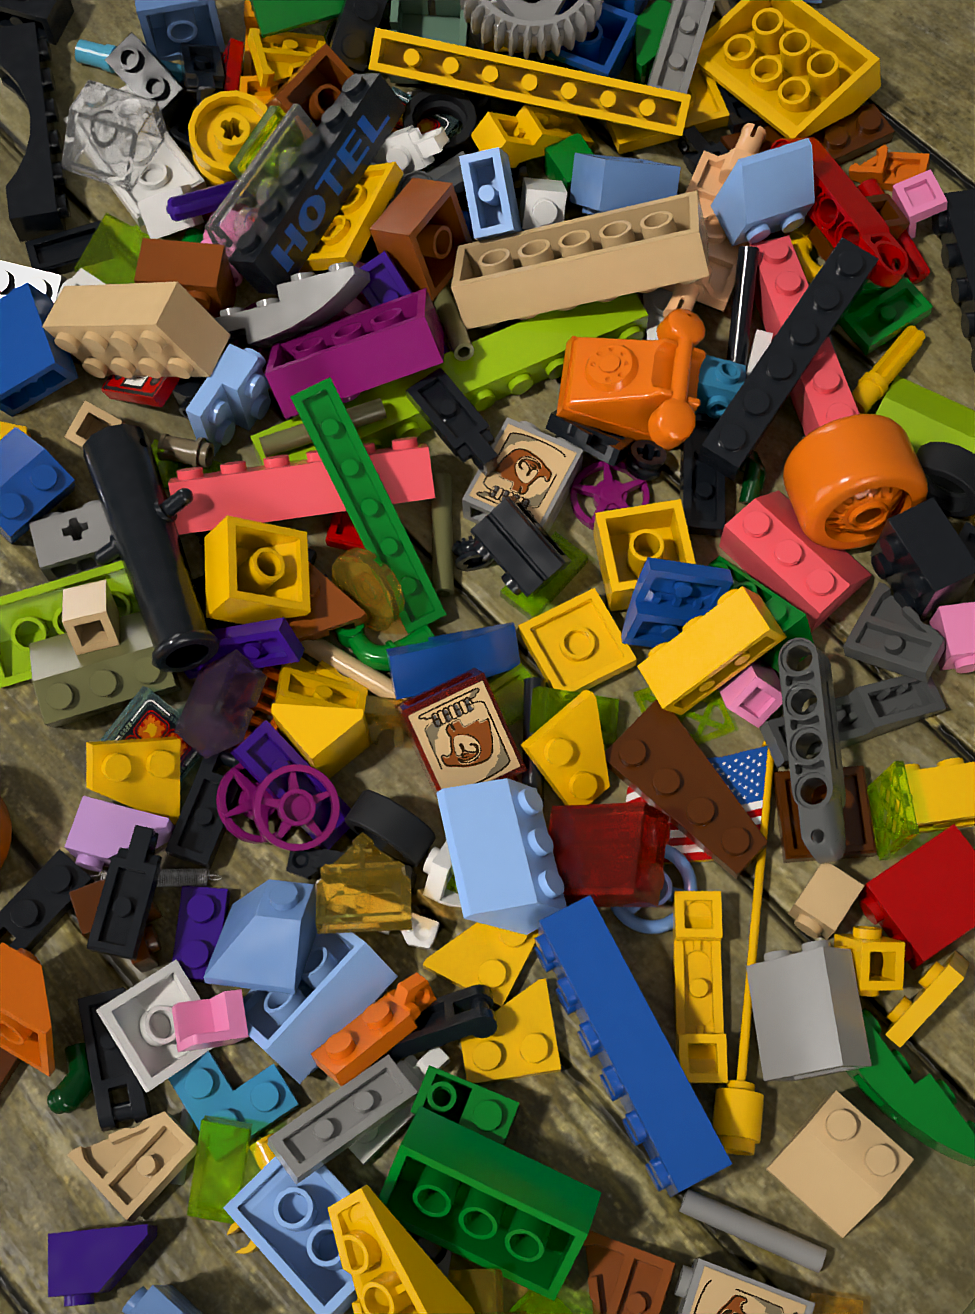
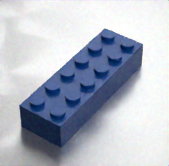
[534,895,732,1198]

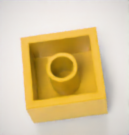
[593,499,696,612]

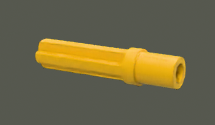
[851,325,926,414]

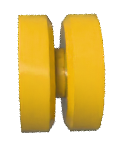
[188,90,279,187]

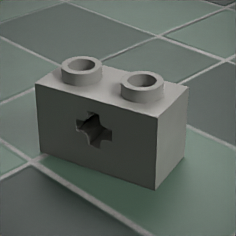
[29,500,121,582]

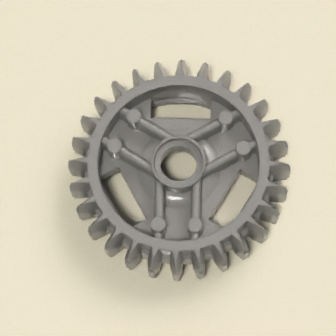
[460,0,604,60]

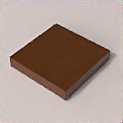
[773,766,877,863]

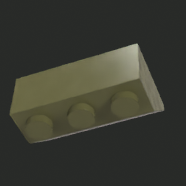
[29,611,182,728]

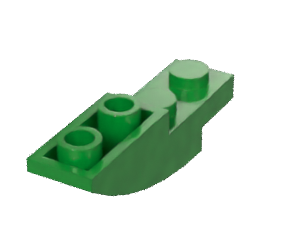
[846,1008,975,1167]

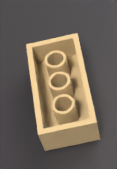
[42,282,230,379]

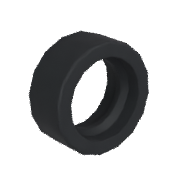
[402,86,477,166]
[916,442,975,517]
[345,790,436,867]

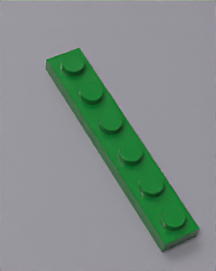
[290,377,447,634]

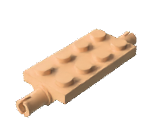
[660,123,767,319]

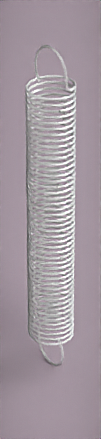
[90,868,222,887]

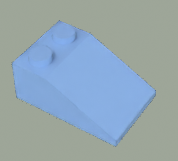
[223,1156,357,1314]

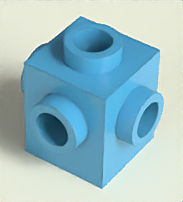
[695,355,746,419]

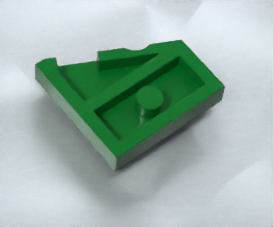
[838,278,933,355]

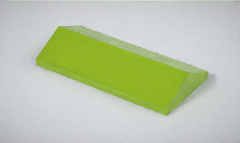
[876,375,975,454]
[0,560,140,688]

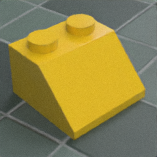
[204,515,311,624]

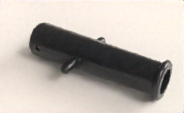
[83,424,220,673]

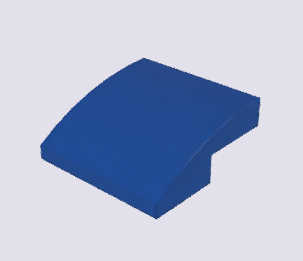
[621,557,733,648]

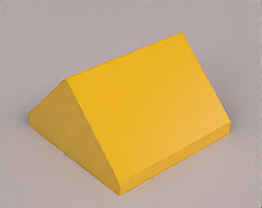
[271,703,371,779]

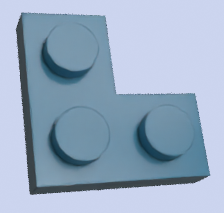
[168,1051,301,1161]

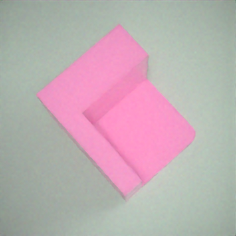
[892,169,948,239]
[718,659,783,728]
[172,989,249,1052]

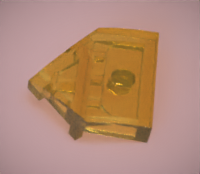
[316,832,412,934]

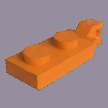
[311,972,437,1087]

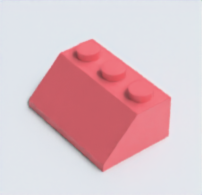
[719,490,872,633]

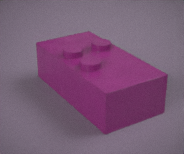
[265,288,444,419]

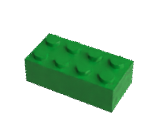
[378,1106,602,1301]

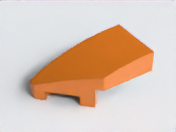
[849,144,930,192]

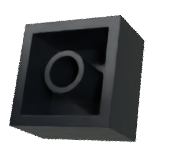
[870,498,975,622]

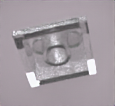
[61,80,168,192]

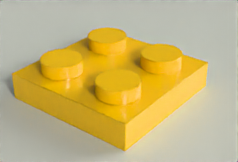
[518,588,637,704]

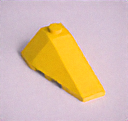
[328,1185,475,1314]

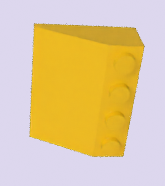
[696,0,881,138]

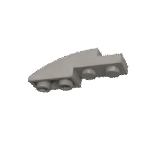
[214,262,371,349]

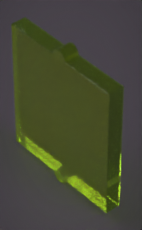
[74,213,150,284]

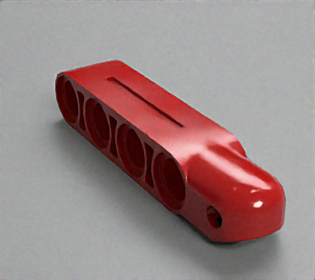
[771,137,909,287]

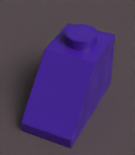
[48,1224,158,1307]

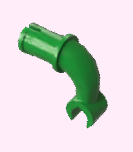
[335,623,434,672]

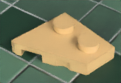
[67,1111,202,1222]

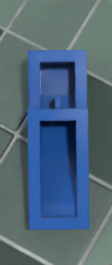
[386,622,521,700]

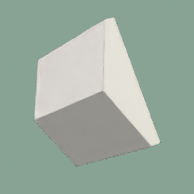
[96,959,214,1093]

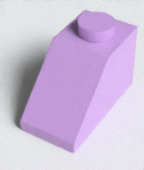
[64,796,175,872]

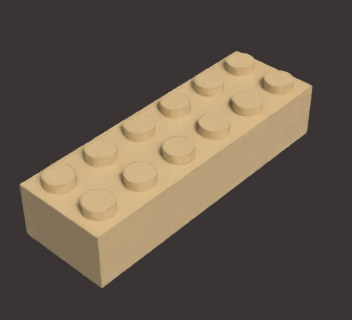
[451,190,710,330]

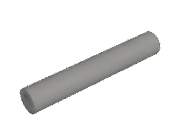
[679,1189,827,1273]

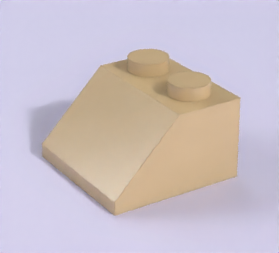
[766,1090,914,1238]

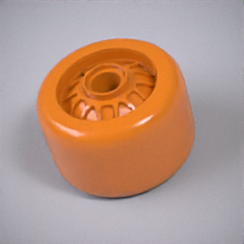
[783,414,928,550]

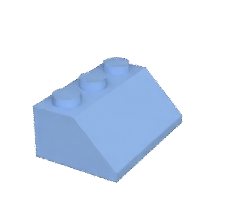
[436,778,567,935]
[243,912,398,1084]

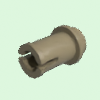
[157,434,214,468]

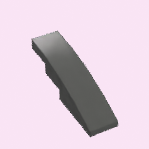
[760,676,947,768]

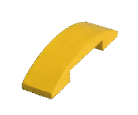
[673,891,728,1084]

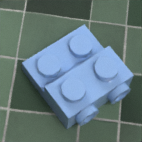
[186,344,271,456]

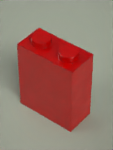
[858,824,975,970]

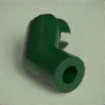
[739,451,766,505]
[47,1043,93,1114]

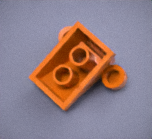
[556,308,706,451]

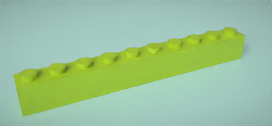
[250,293,648,465]

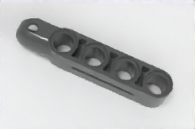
[778,638,846,864]

